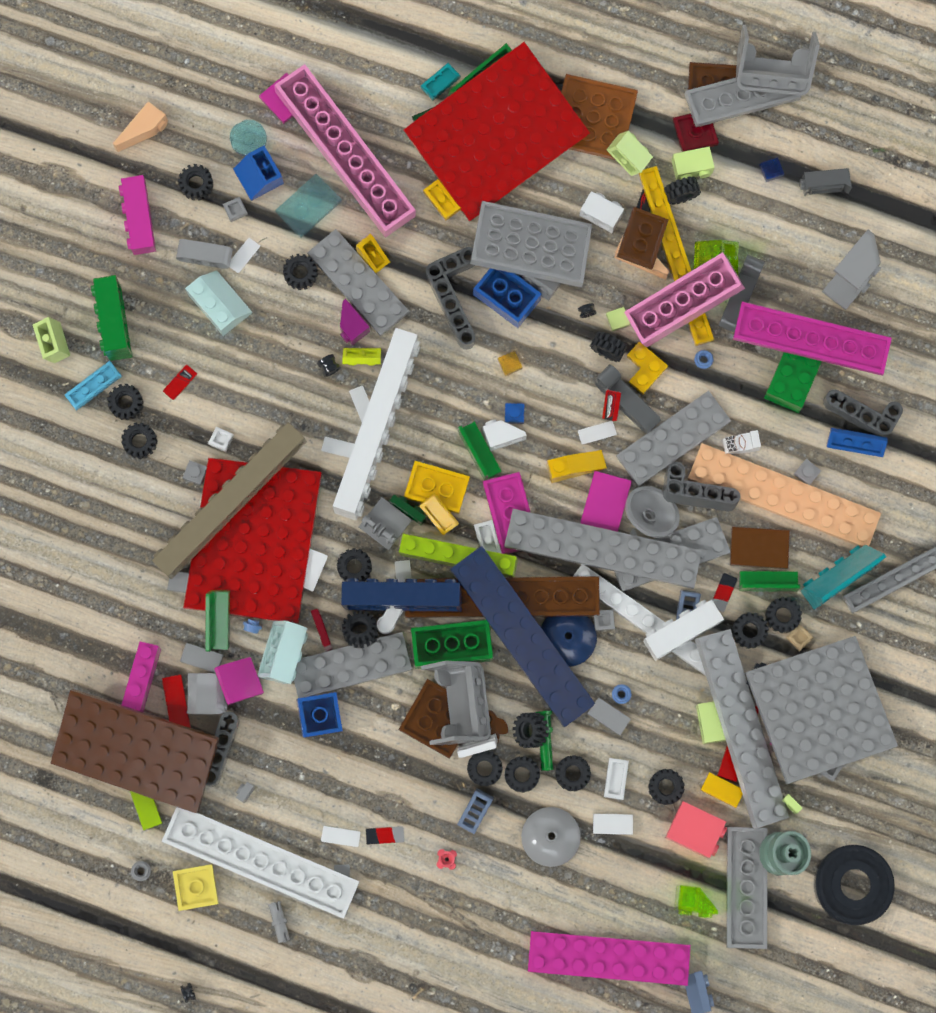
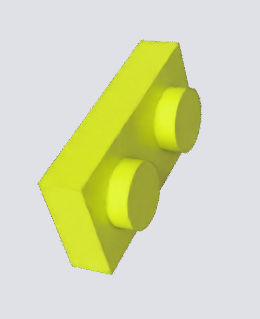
[342,348,381,366]

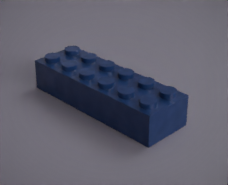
[341,578,462,612]

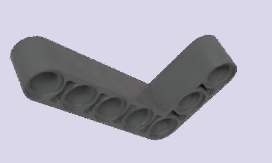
[426,247,475,350]

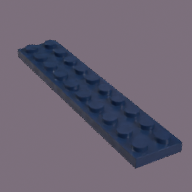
[450,546,595,727]

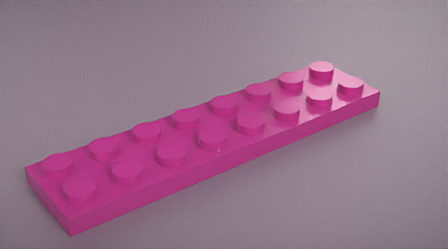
[733,302,892,376]
[528,931,691,986]

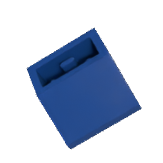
[233,145,284,201]

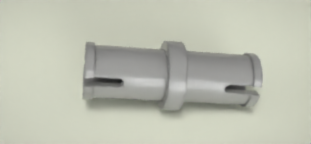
[268,901,290,944]

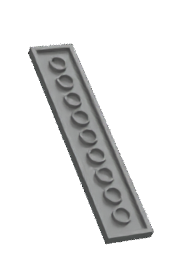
[504,509,702,589]
[695,629,789,829]

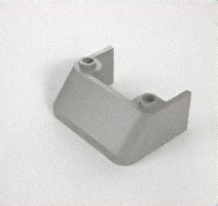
[736,25,820,96]
[822,230,881,310]
[421,661,491,745]

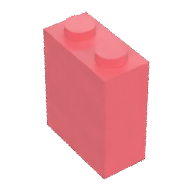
[665,801,727,858]

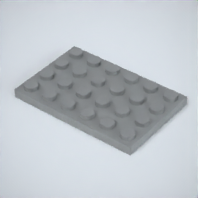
[470,201,592,287]

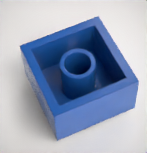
[296,692,343,738]

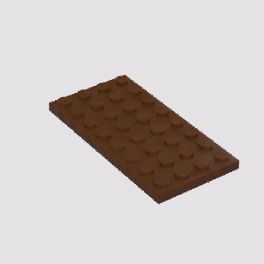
[50,689,219,813]

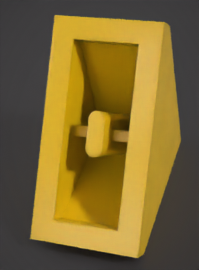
[356,234,390,273]

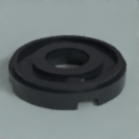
[814,845,895,925]

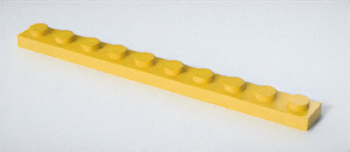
[639,166,714,346]

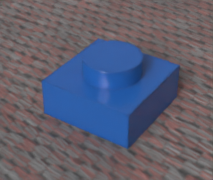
[505,403,524,424]

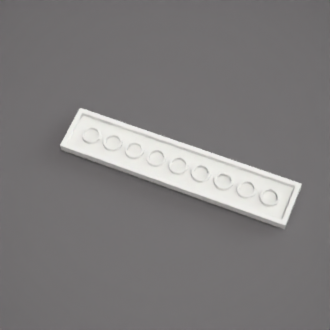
[161,807,360,919]

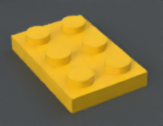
[404,461,470,514]

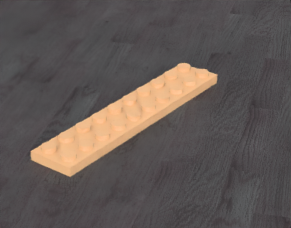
[688,443,881,547]

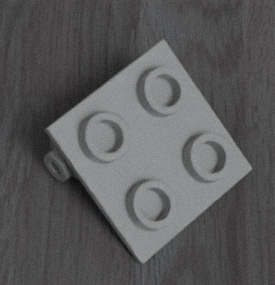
[358,497,412,550]

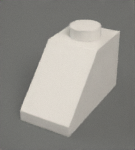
[483,420,527,451]

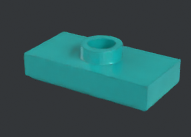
[421,63,461,101]

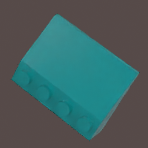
[800,545,886,610]

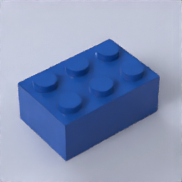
[473,268,542,328]

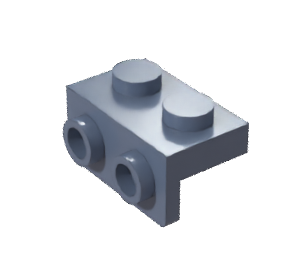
[685,971,714,1013]

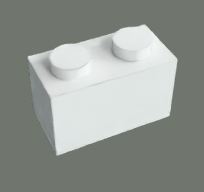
[579,191,624,233]

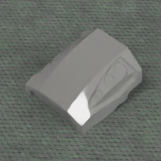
[187,673,227,714]

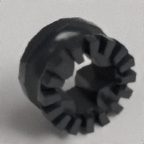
[578,303,596,318]
[180,983,196,1003]

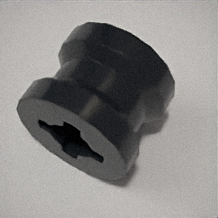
[317,354,341,377]

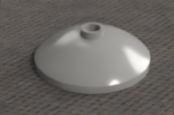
[625,486,680,538]
[521,807,581,867]

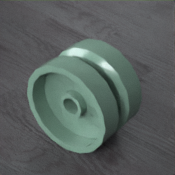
[759,831,811,876]

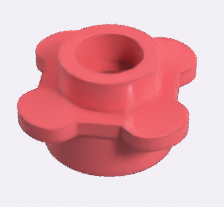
[436,849,457,870]

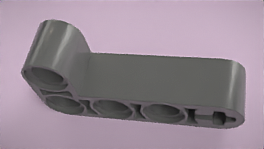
[719,255,765,332]
[595,364,661,434]
[823,389,903,437]
[663,462,740,511]
[206,711,240,787]

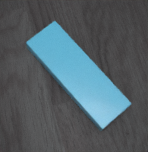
[65,361,122,411]

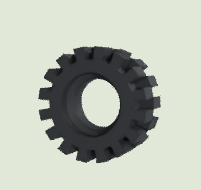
[178,164,213,201]
[664,177,701,205]
[283,254,318,290]
[590,331,627,362]
[107,384,144,420]
[121,422,158,459]
[337,548,372,582]
[765,597,802,633]
[341,610,378,648]
[732,612,769,649]
[512,712,549,748]
[467,751,503,787]
[555,755,591,792]
[504,756,540,793]
[648,769,685,805]

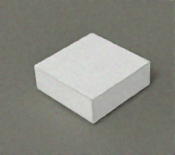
[208,427,234,452]

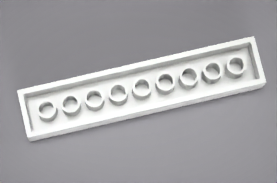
[333,328,420,521]

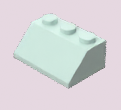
[185,270,252,336]
[257,621,308,684]

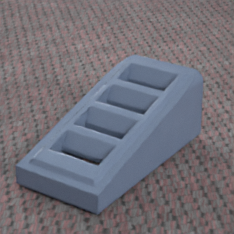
[676,589,701,620]
[457,788,494,834]

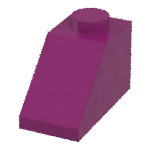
[340,299,370,346]

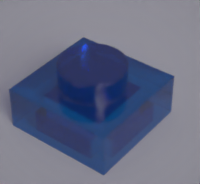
[759,157,784,182]

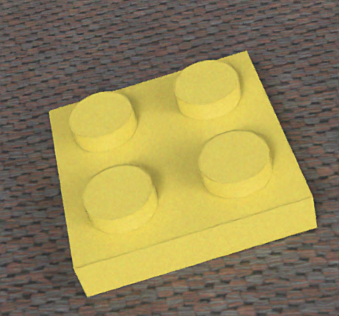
[173,864,219,911]

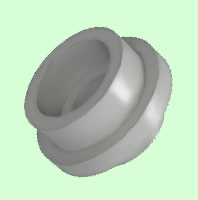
[131,861,151,881]

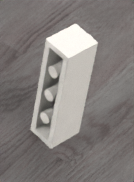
[643,600,724,661]

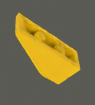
[546,450,607,483]

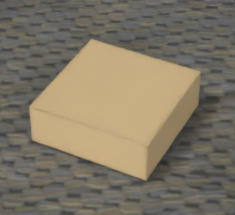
[786,624,814,651]

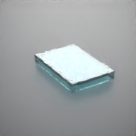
[275,174,342,238]

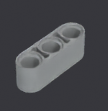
[176,239,233,269]

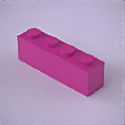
[119,175,156,255]
[121,641,161,712]

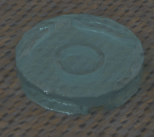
[230,120,267,157]

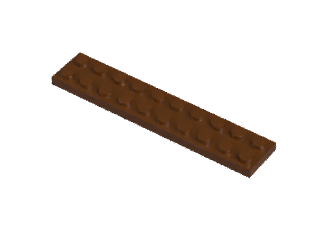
[405,576,600,618]

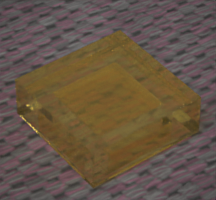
[497,351,523,376]

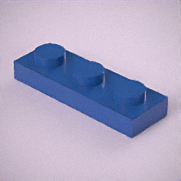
[826,428,888,457]

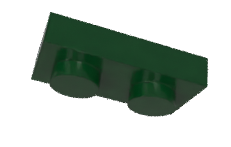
[389,495,426,525]

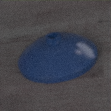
[541,616,597,667]

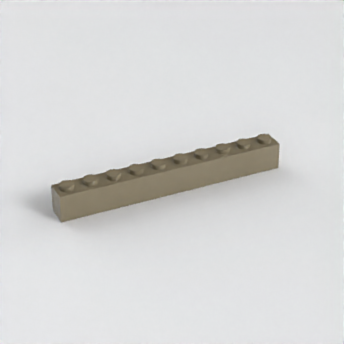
[152,422,307,580]

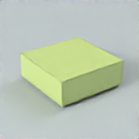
[606,307,630,332]
[782,794,802,814]

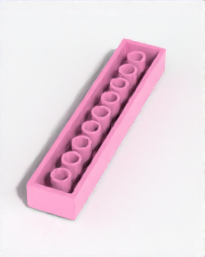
[274,64,416,238]

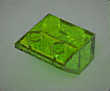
[694,240,739,275]
[674,885,718,918]

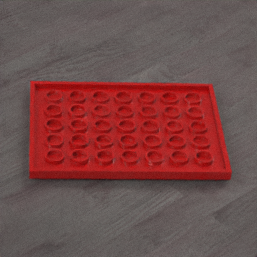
[403,42,590,222]
[183,458,322,624]

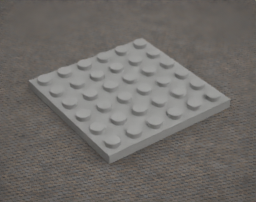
[745,636,898,784]

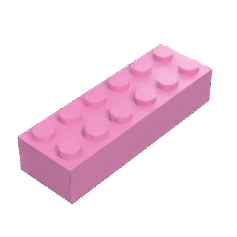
[624,252,745,347]

